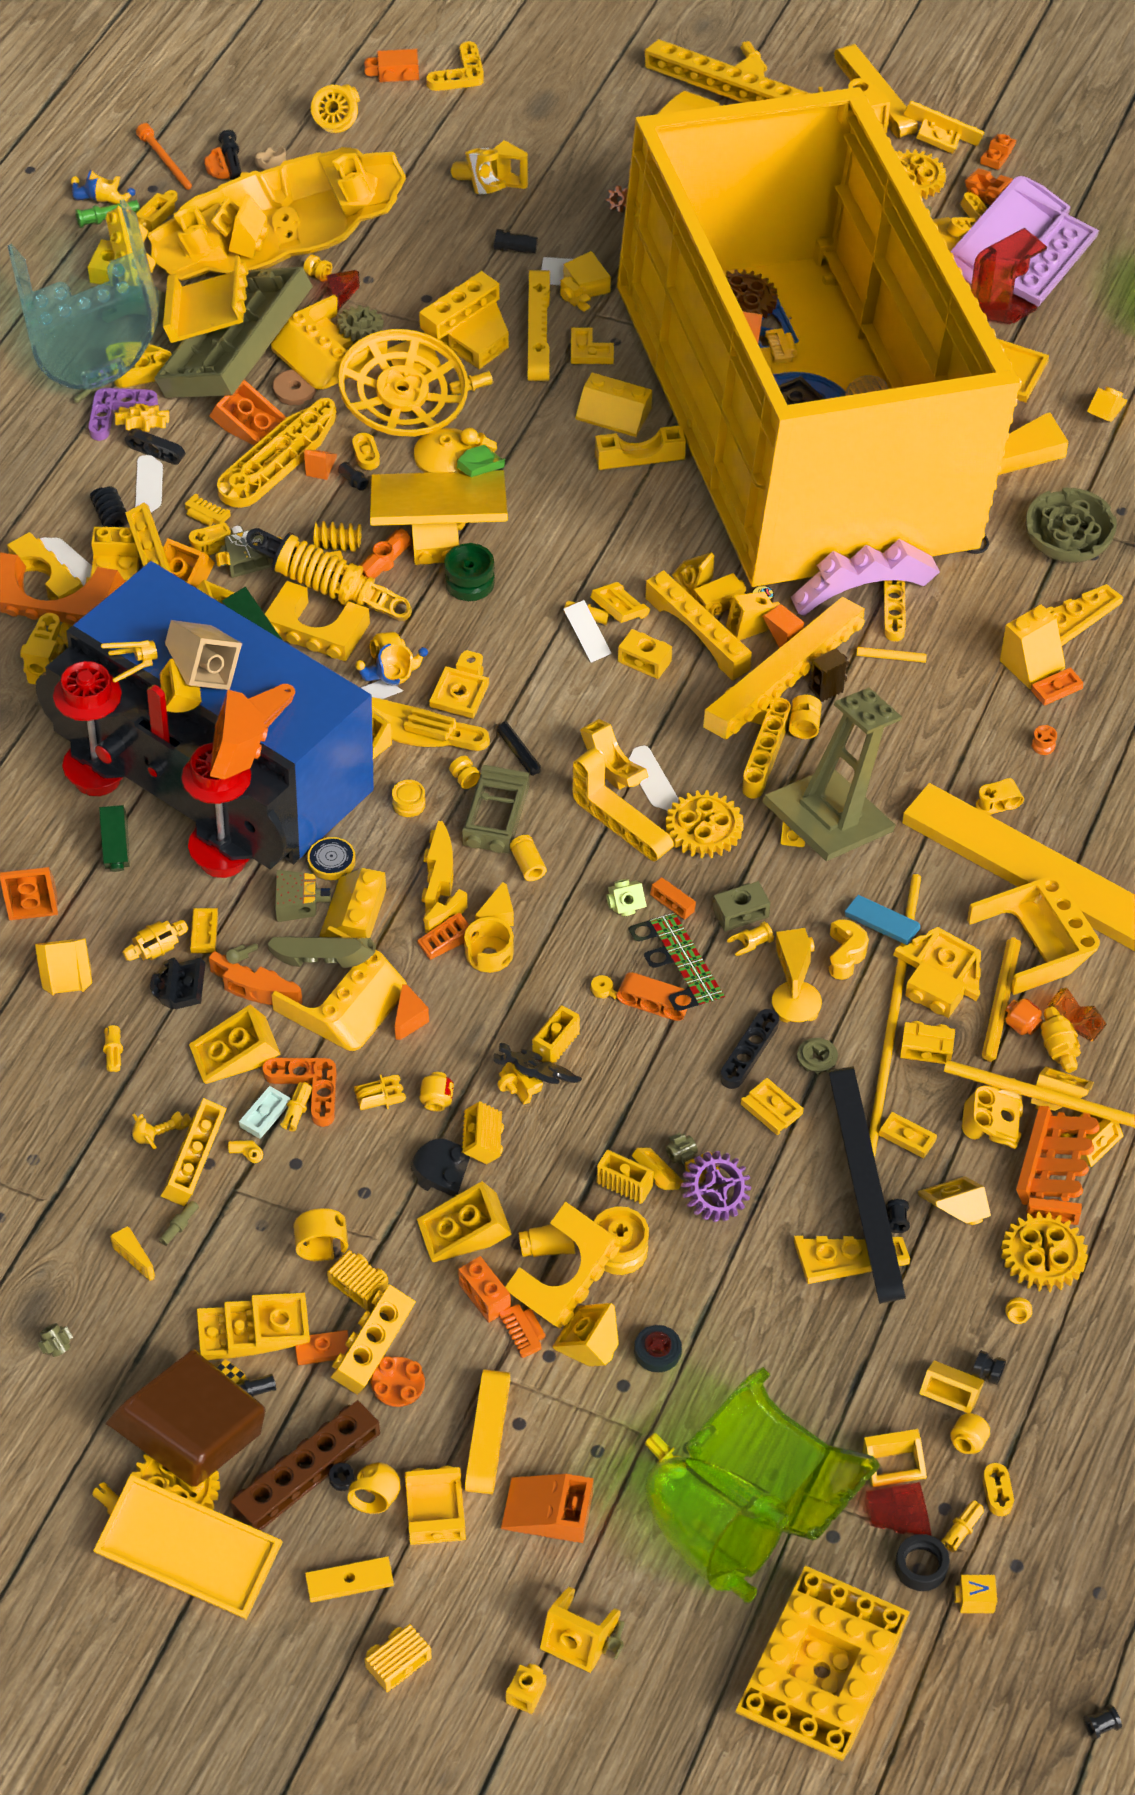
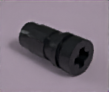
[494,229,538,254]

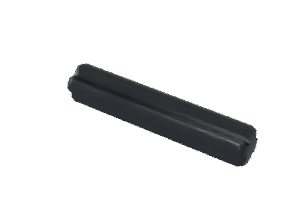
[497,721,541,776]

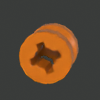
[1032,725,1057,755]

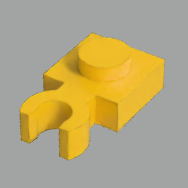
[560,276,590,312]

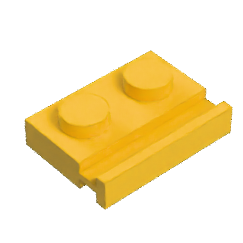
[741,1078,804,1136]

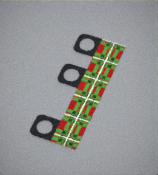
[629,913,725,1011]

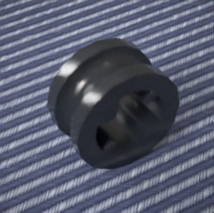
[329,1463,354,1491]

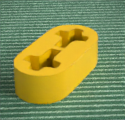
[983,1463,1014,1517]

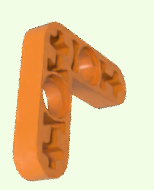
[263,1058,337,1127]

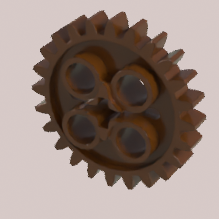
[726,269,778,318]

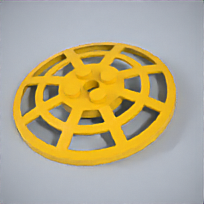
[338,329,468,436]

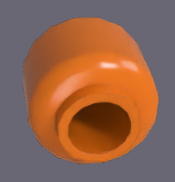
[1005,998,1043,1035]

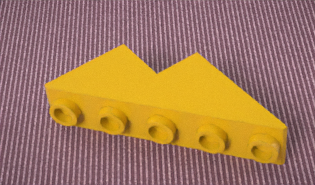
[105,206,157,288]

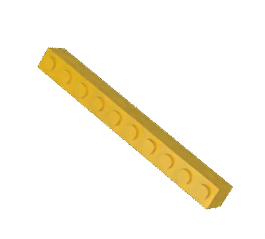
[703,597,865,740]

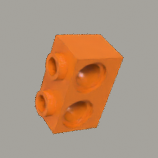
[458,1256,511,1323]

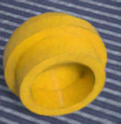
[1005,1297,1032,1324]

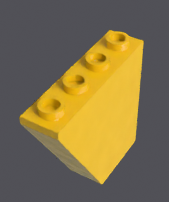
[424,302,509,370]

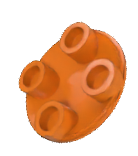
[371,1357,425,1407]

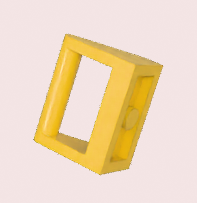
[491,140,528,189]
[1060,1113,1123,1167]
[862,1429,927,1487]

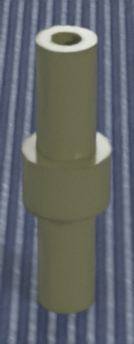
[159,1201,199,1246]

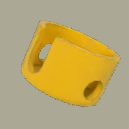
[464,917,514,973]
[294,1208,348,1261]

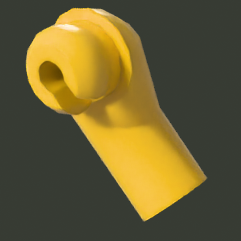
[229,1140,263,1163]

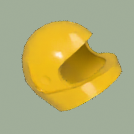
[347,1462,400,1514]

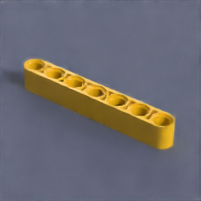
[834,44,918,138]

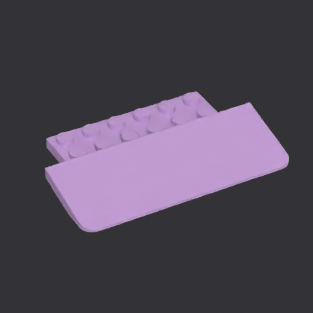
[951,176,1099,306]

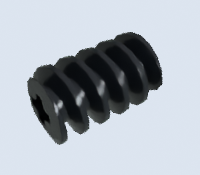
[90,486,128,527]

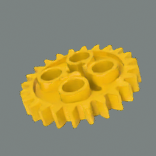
[898,149,946,200]
[665,790,744,858]
[1001,1212,1088,1292]
[131,1454,220,1510]

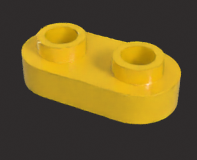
[352,433,380,470]

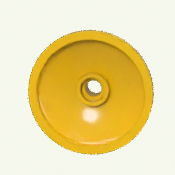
[414,428,473,473]

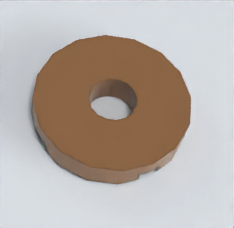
[273,370,316,405]

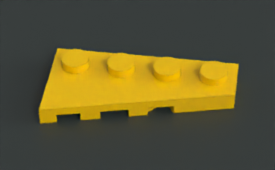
[1046,584,1123,646]
[794,1236,910,1284]

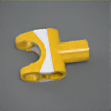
[451,148,506,194]

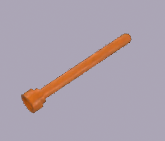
[136,123,192,190]

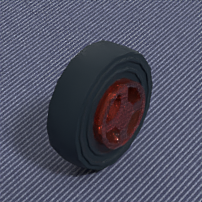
[634,1325,682,1373]

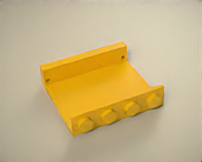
[163,255,248,343]

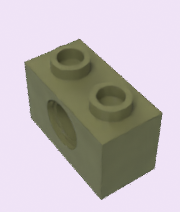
[713,881,770,932]

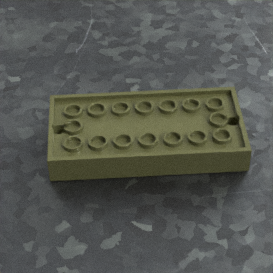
[154,267,313,398]

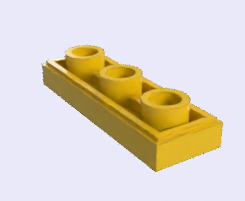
[305,1557,394,1603]

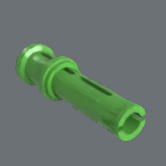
[75,200,140,228]

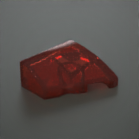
[864,1482,932,1536]

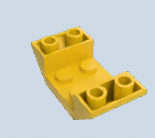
[86,527,139,583]

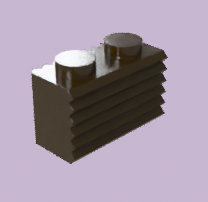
[809,648,849,702]

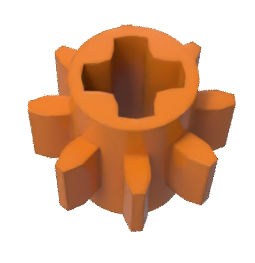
[606,186,628,212]

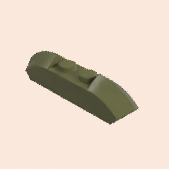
[268,936,376,968]

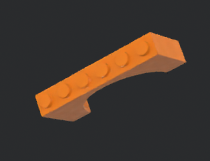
[0,552,126,626]

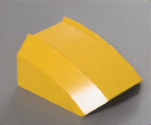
[35,938,92,995]

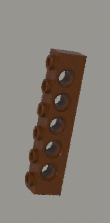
[231,1400,380,1531]

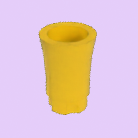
[519,1224,576,1257]

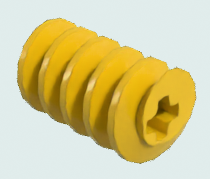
[313,521,362,552]

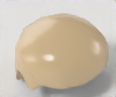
[255,146,286,171]

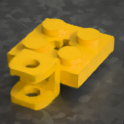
[429,650,489,719]

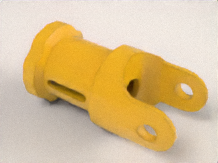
[727,921,774,956]

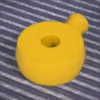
[590,975,617,999]

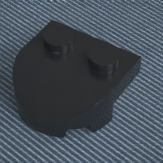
[150,957,206,1009]
[411,1139,470,1197]

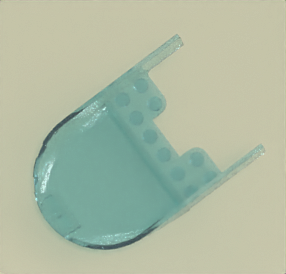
[7,199,159,390]

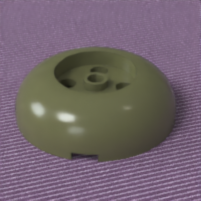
[1026,488,1117,563]

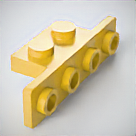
[904,101,984,154]

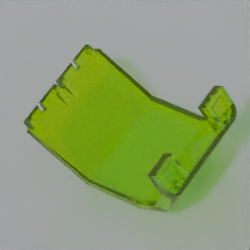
[686,1367,880,1540]

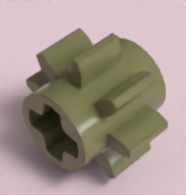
[666,1132,698,1166]
[37,1323,73,1357]

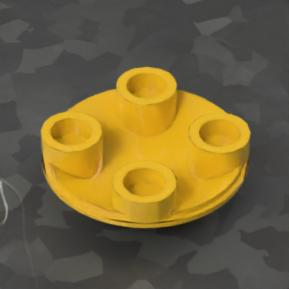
[772,982,822,1023]

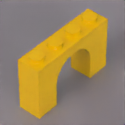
[265,581,370,662]
[505,1201,622,1329]

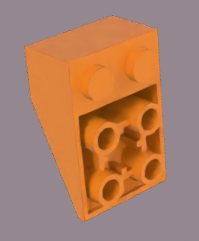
[501,1474,593,1543]

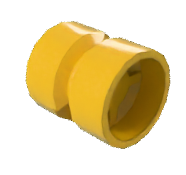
[789,695,822,739]

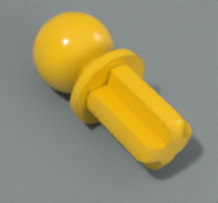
[461,428,497,452]
[645,1433,687,1478]

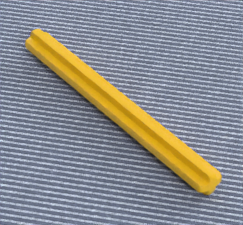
[982,937,1021,1062]

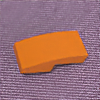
[980,134,1016,170]

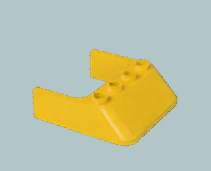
[271,295,387,390]
[967,876,1100,995]
[272,926,407,1051]

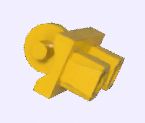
[497,1062,543,1105]

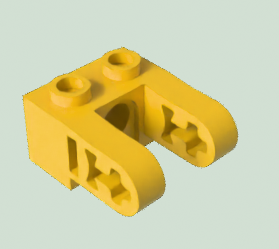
[20,613,65,685]

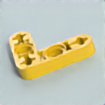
[427,41,484,91]
[947,192,988,237]

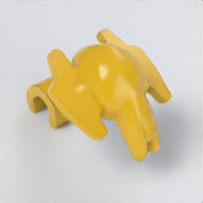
[132,1111,192,1150]

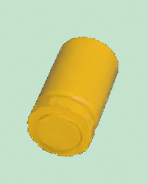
[510,835,547,881]

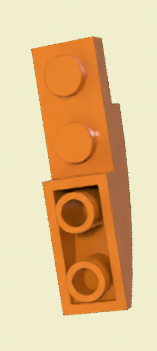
[209,951,303,1005]

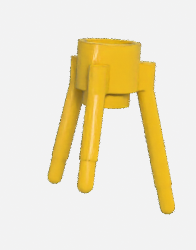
[101,640,158,682]

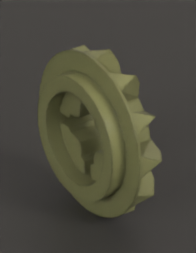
[797,1038,838,1075]

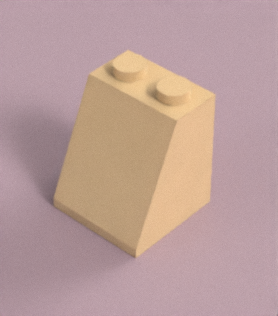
[165,620,242,690]

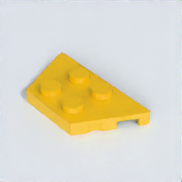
[893,927,981,1002]

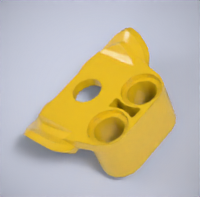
[962,1078,1023,1149]

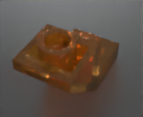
[1047,988,1107,1041]

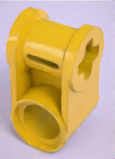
[975,778,1024,815]

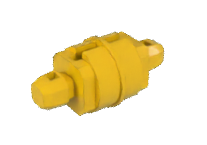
[122,920,188,961]
[1040,1006,1081,1073]

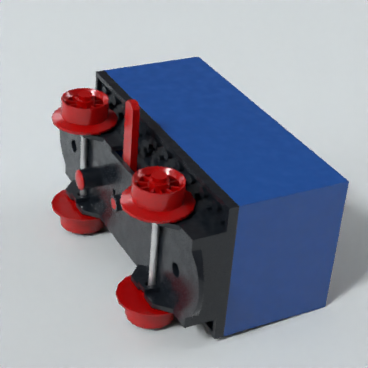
[36,561,374,878]

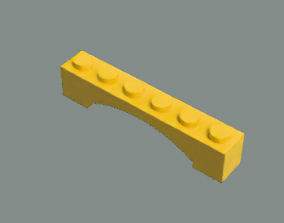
[645,570,752,681]

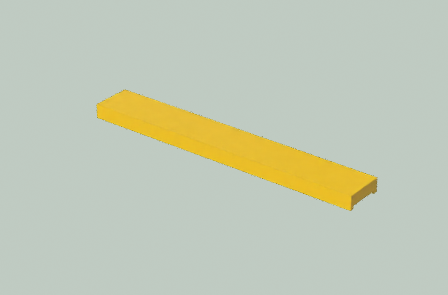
[902,783,1135,951]

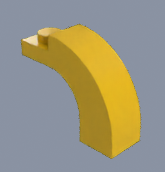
[580,719,649,790]

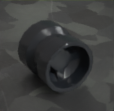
[971,1350,1006,1385]

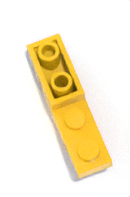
[422,821,454,912]

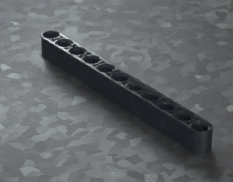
[829,1066,906,1304]

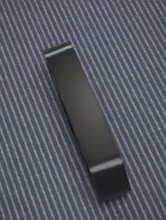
[125,428,185,465]

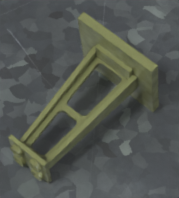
[762,687,902,861]

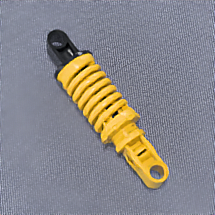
[246,528,412,621]

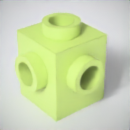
[606,879,647,916]

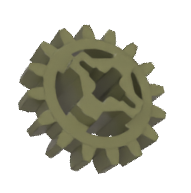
[337,305,384,341]

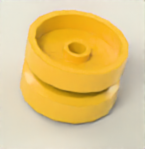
[594,1206,649,1275]

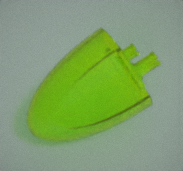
[645,1457,789,1603]

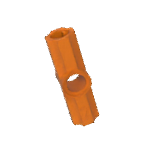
[360,528,412,579]

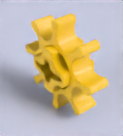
[115,404,169,432]

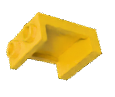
[405,1466,466,1545]

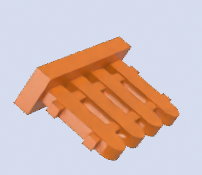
[1016,1106,1100,1205]

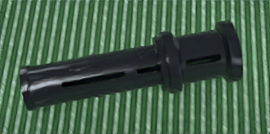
[218,130,241,181]

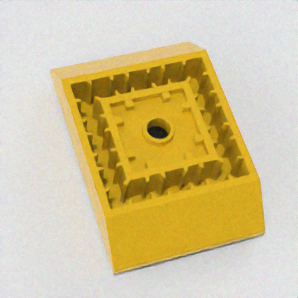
[735,1565,910,1761]

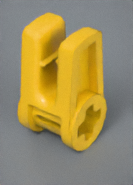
[189,523,231,556]

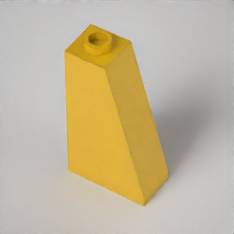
[998,412,1068,475]

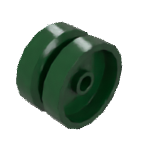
[444,543,495,601]

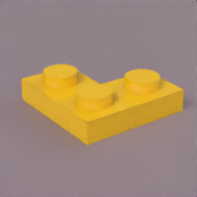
[571,328,614,364]

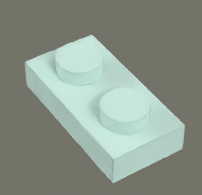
[239,1086,290,1139]

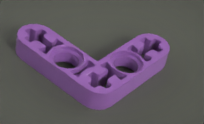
[89,388,158,441]

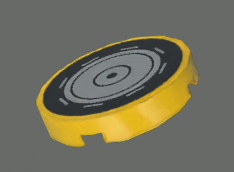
[308,837,356,880]

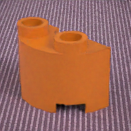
[965,168,1013,205]

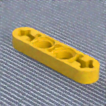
[883,580,906,642]

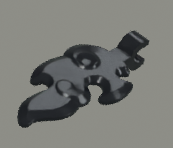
[493,1043,582,1084]

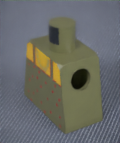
[275,870,331,922]

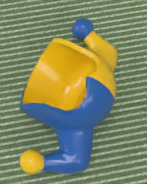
[71,170,136,204]
[355,643,428,685]

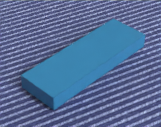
[845,895,921,945]

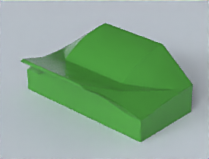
[457,445,506,477]

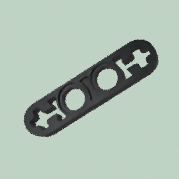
[720,1009,779,1089]

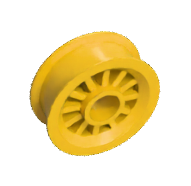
[311,85,358,133]

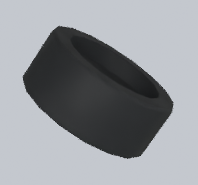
[895,1534,950,1591]

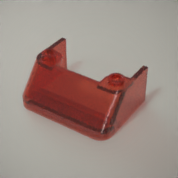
[971,228,1047,324]

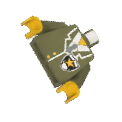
[216,526,282,578]

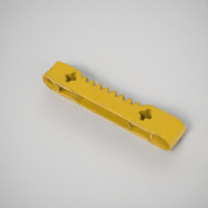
[528,270,550,381]

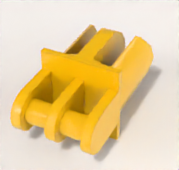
[354,1075,406,1110]

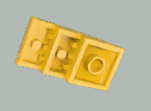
[658,90,720,114]
[196,1293,310,1360]

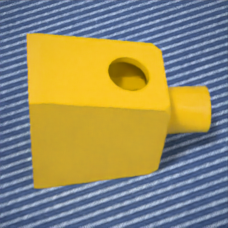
[726,592,780,641]

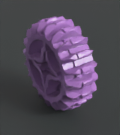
[681,1151,751,1222]

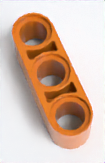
[616,972,691,1021]

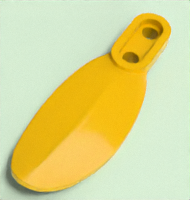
[372,697,490,751]

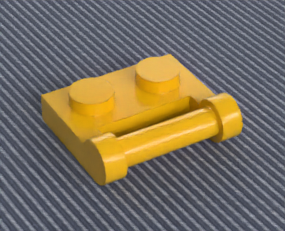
[590,582,650,623]

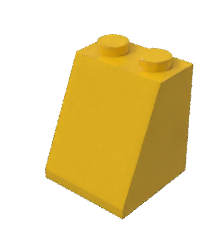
[1000,604,1065,689]

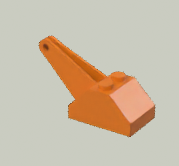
[210,684,295,780]

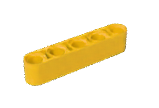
[465,1369,510,1495]

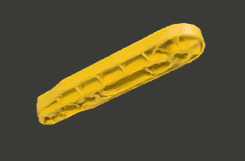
[217,398,337,508]

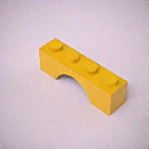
[595,425,686,470]
[7,532,83,600]

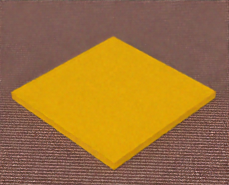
[370,470,508,526]

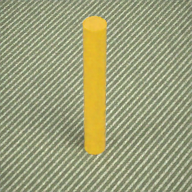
[857,647,926,663]

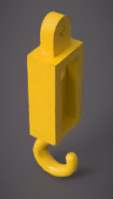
[134,190,178,232]

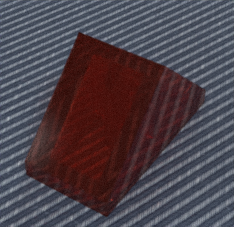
[326,270,360,312]

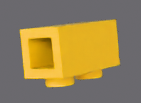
[694,573,746,616]

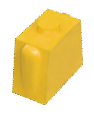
[563,251,611,297]

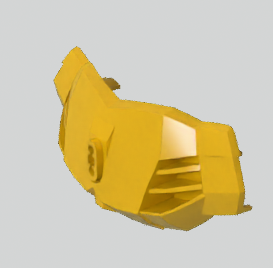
[147,147,406,281]

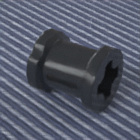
[886,1199,910,1233]
[1084,1704,1122,1740]

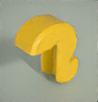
[829,919,869,980]

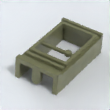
[462,765,529,854]

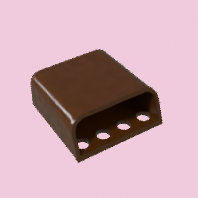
[105,1349,265,1487]

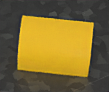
[159,658,202,713]
[919,1360,985,1413]

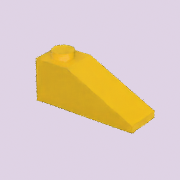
[776,928,814,999]

